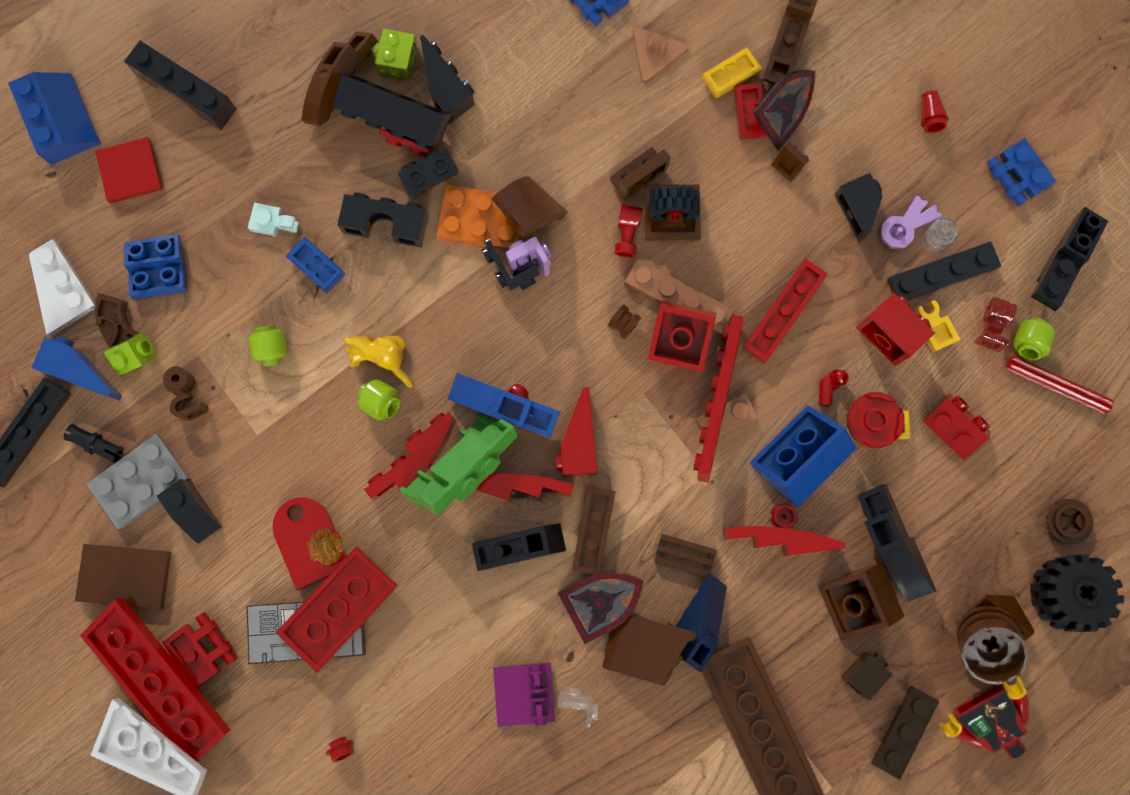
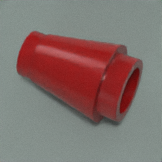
[921,90,949,133]

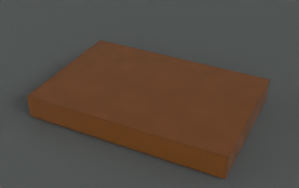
[75,544,171,609]

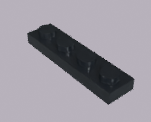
[887,241,1002,301]
[0,378,71,487]

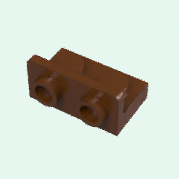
[610,147,671,200]

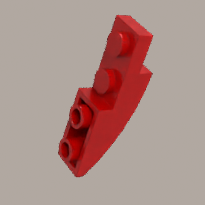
[364,412,456,500]

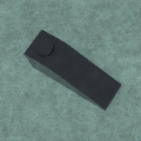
[472,523,566,571]

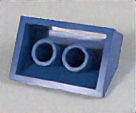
[8,72,101,165]
[750,405,857,507]

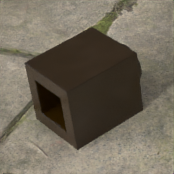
[841,652,893,701]

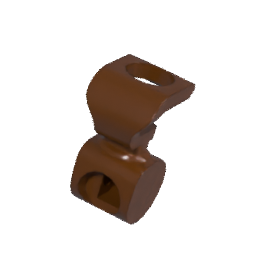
[163,366,208,421]

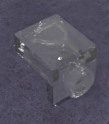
[557,688,599,728]

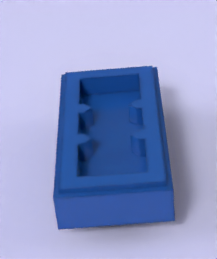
[286,236,346,294]

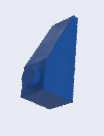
[31,336,122,401]

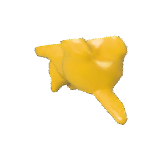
[344,336,413,388]

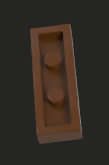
[572,486,616,575]

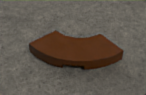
[95,293,139,348]

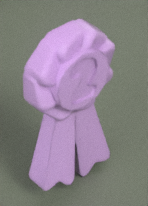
[880,195,942,249]

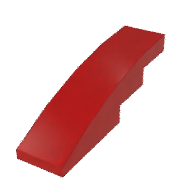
[476,473,574,501]
[723,526,846,556]

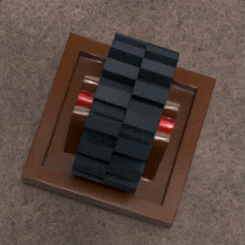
[644,185,701,240]

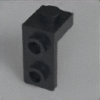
[481,239,540,291]

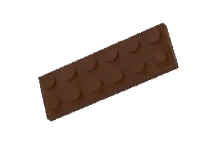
[702,636,824,795]

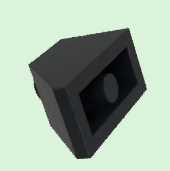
[835,173,883,242]
[157,479,222,544]

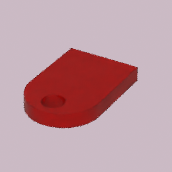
[272,497,347,590]

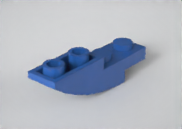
[448,373,561,438]

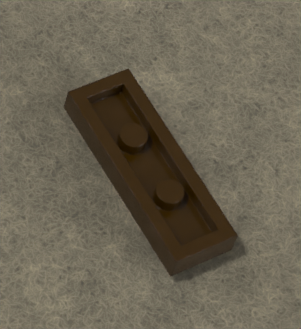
[871,686,940,780]

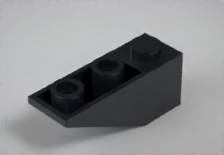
[420,35,475,124]

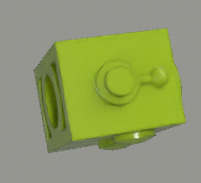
[374,29,418,81]

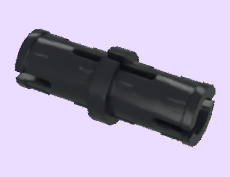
[63,424,124,463]

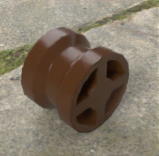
[607,304,641,339]

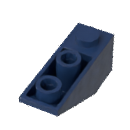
[675,573,727,672]

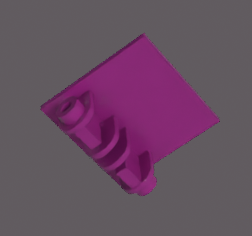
[493,662,555,727]

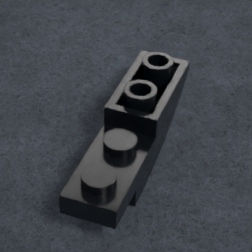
[1031,207,1108,311]
[857,484,937,601]

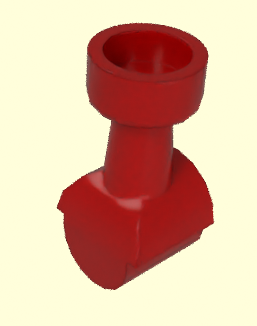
[614,205,643,258]

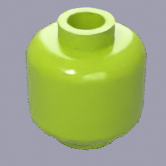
[1013,318,1055,361]
[248,325,288,366]
[358,379,400,421]

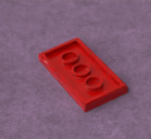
[275,546,399,673]

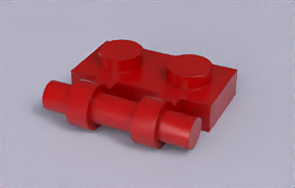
[162,612,237,688]

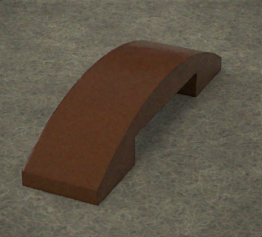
[762,0,818,85]

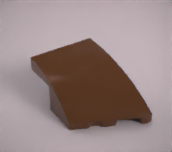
[492,176,568,237]
[602,615,697,686]

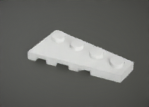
[91,698,207,795]

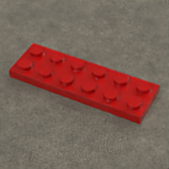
[80,597,231,763]

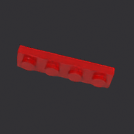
[742,258,828,364]

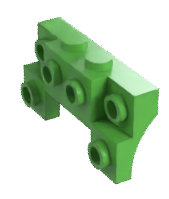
[400,413,518,516]

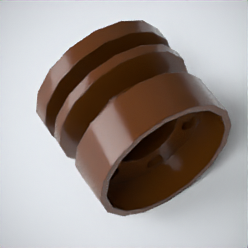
[956,605,1029,684]

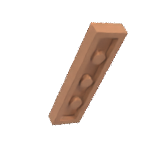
[624,258,734,336]

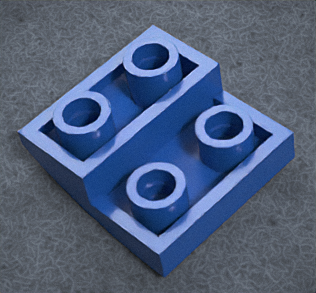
[124,234,187,300]

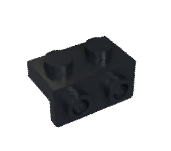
[398,148,459,197]

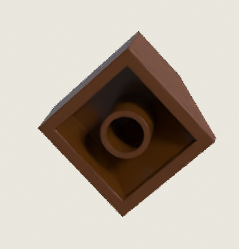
[818,562,905,640]

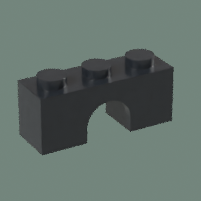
[337,193,428,248]

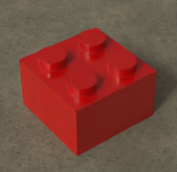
[856,293,935,366]
[647,300,717,372]

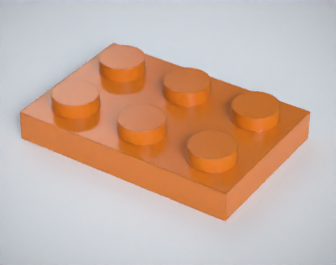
[436,185,520,251]

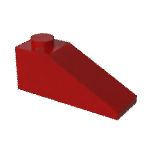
[555,387,597,477]

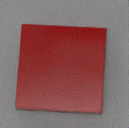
[95,137,163,204]

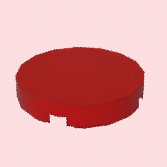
[846,392,905,449]

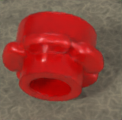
[770,503,798,529]
[326,737,355,763]

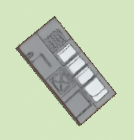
[247,601,366,664]

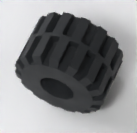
[1030,554,1124,632]

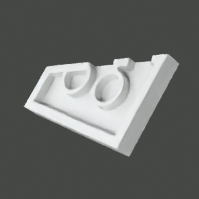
[29,239,96,337]

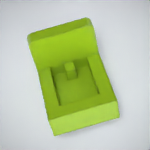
[103,332,157,376]

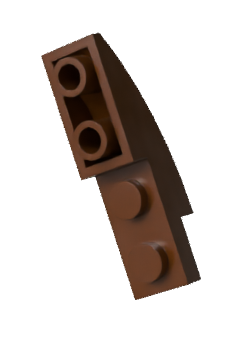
[301,31,378,127]

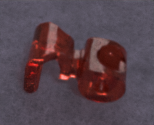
[974,296,1017,352]

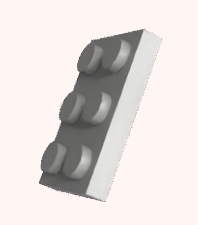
[86,433,191,530]

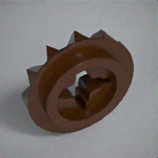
[1045,499,1093,544]

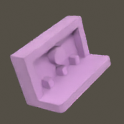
[505,237,552,277]

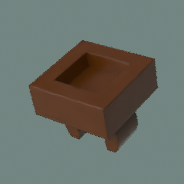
[771,142,810,182]

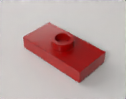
[734,83,767,140]

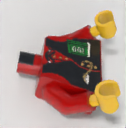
[939,676,1029,759]

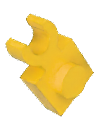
[915,300,961,353]

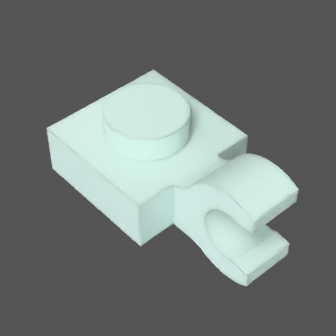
[248,203,299,237]

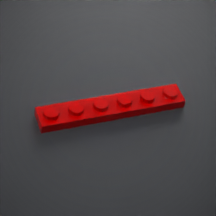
[693,315,744,483]

